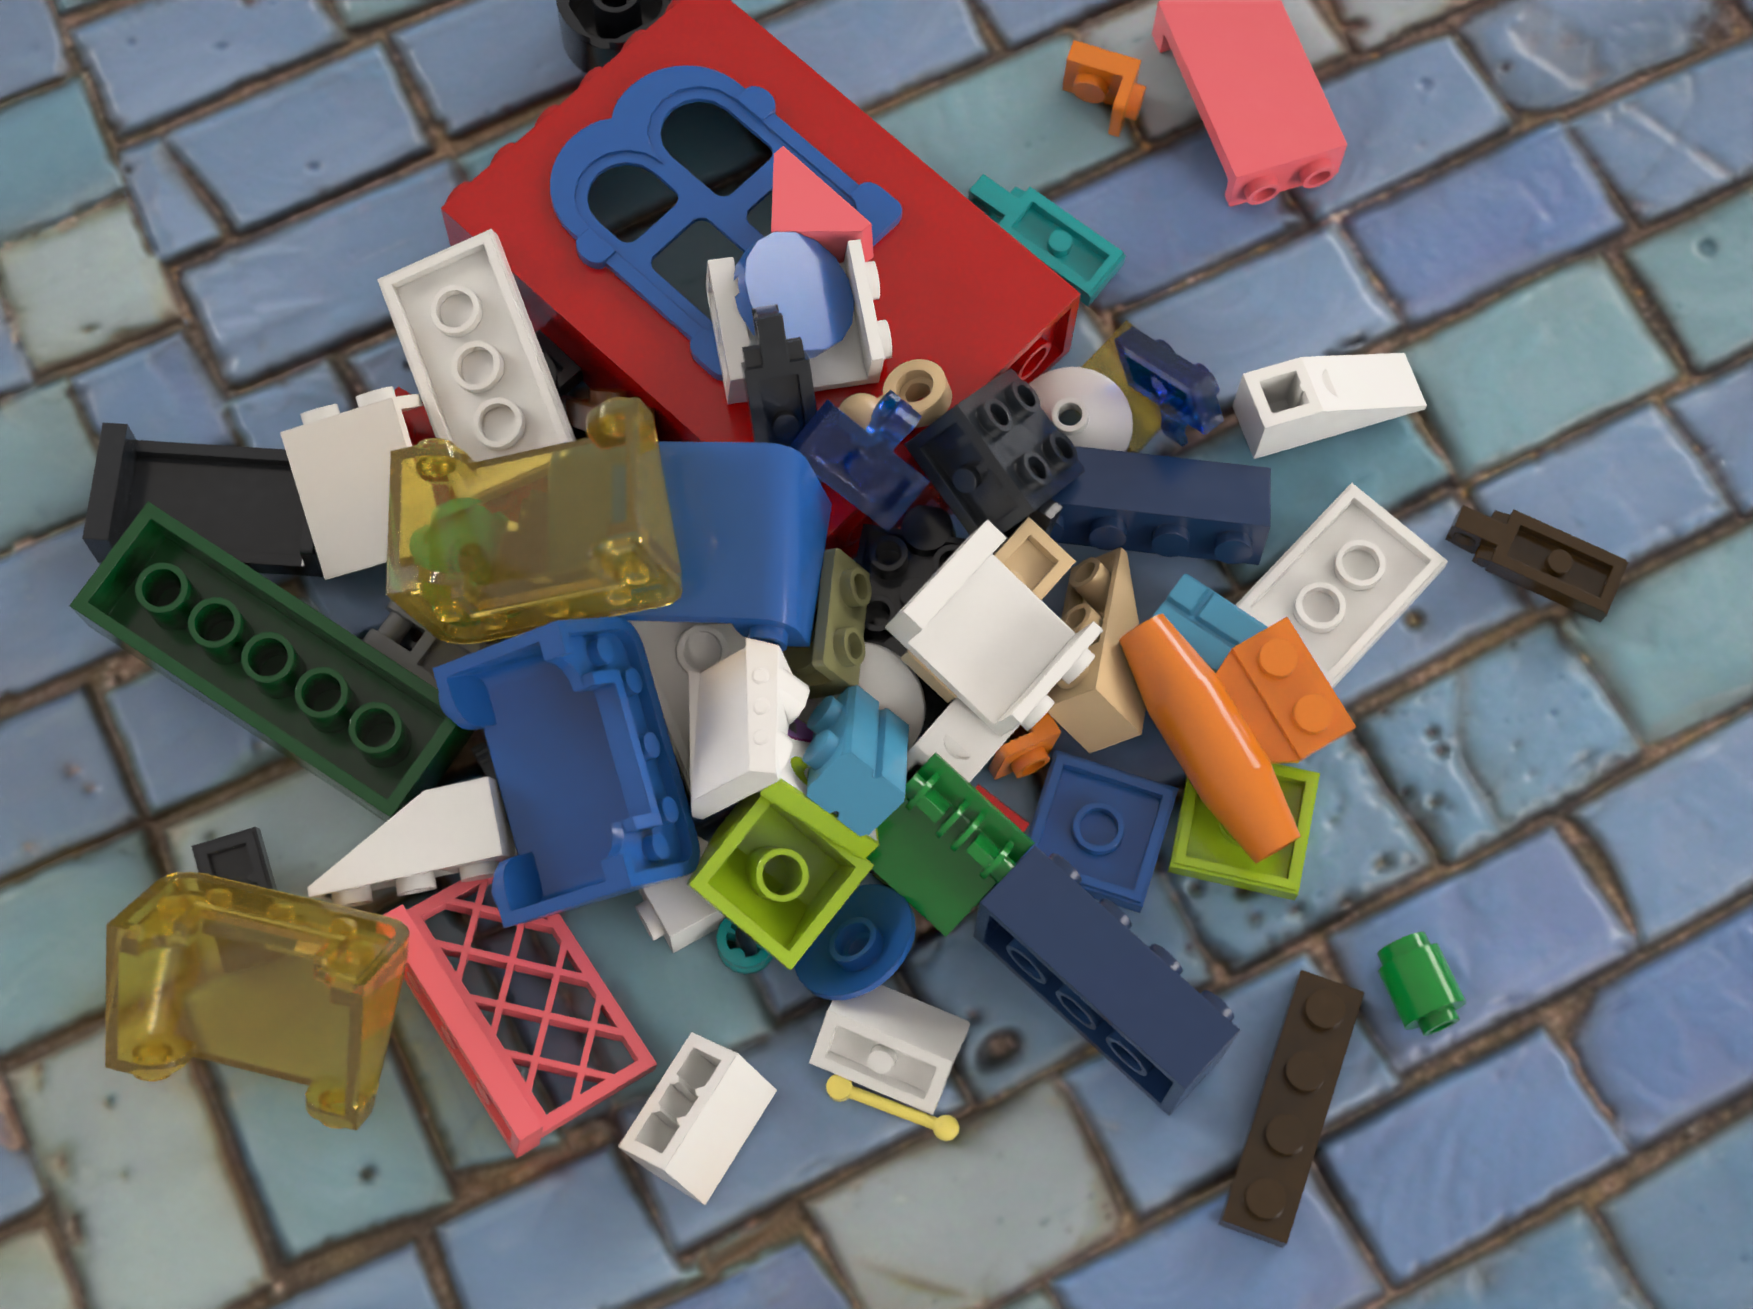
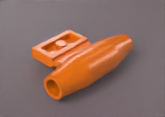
[1119,614,1356,864]

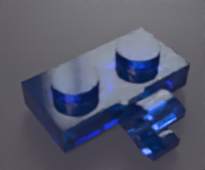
[1114,326,1224,447]
[789,390,930,532]

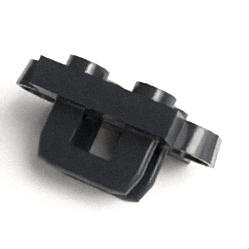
[856,505,966,687]

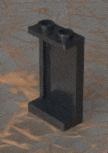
[82,422,323,577]

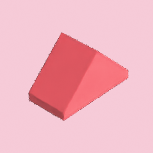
[771,146,874,263]

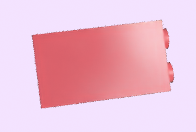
[1152,0,1348,207]

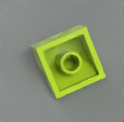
[687,791,874,970]

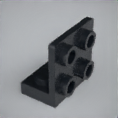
[904,369,1085,535]

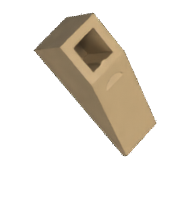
[1047,547,1146,754]

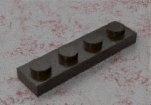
[1218,970,1364,1248]

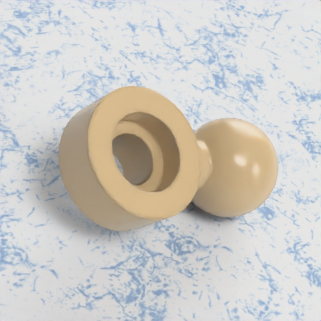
[836,359,952,445]

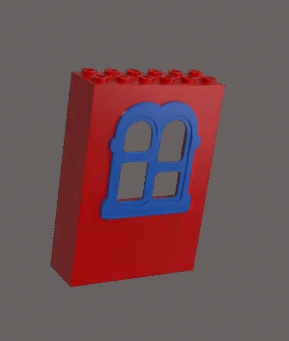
[441,0,1081,567]

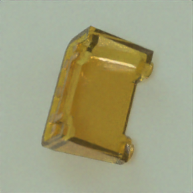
[386,396,683,644]
[105,872,410,1131]

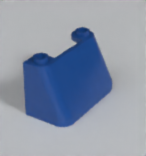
[549,441,832,652]
[432,616,700,928]

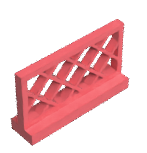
[379,853,657,1159]

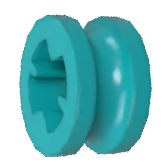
[716,917,773,975]

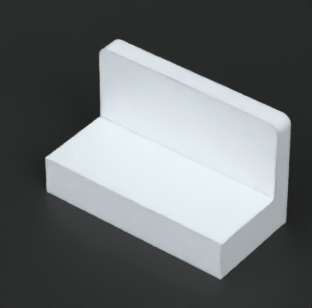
[809,985,970,1115]

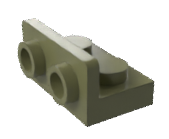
[782,548,871,700]

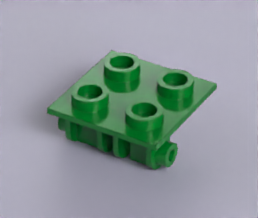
[866,752,1035,937]

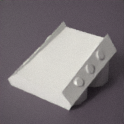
[688,637,810,820]

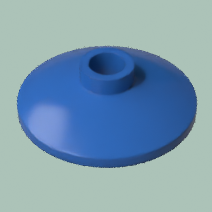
[794,884,916,1000]

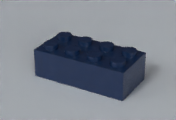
[973,845,1240,1116]

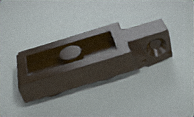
[1445,505,1629,622]

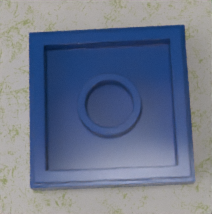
[1019,750,1179,913]

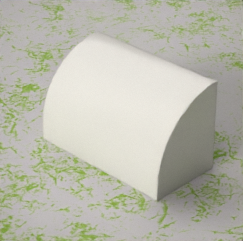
[618,1032,777,1205]

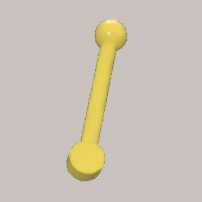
[826,1074,960,1141]

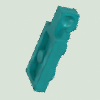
[968,174,1126,307]

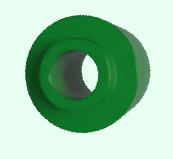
[1377,931,1467,1036]

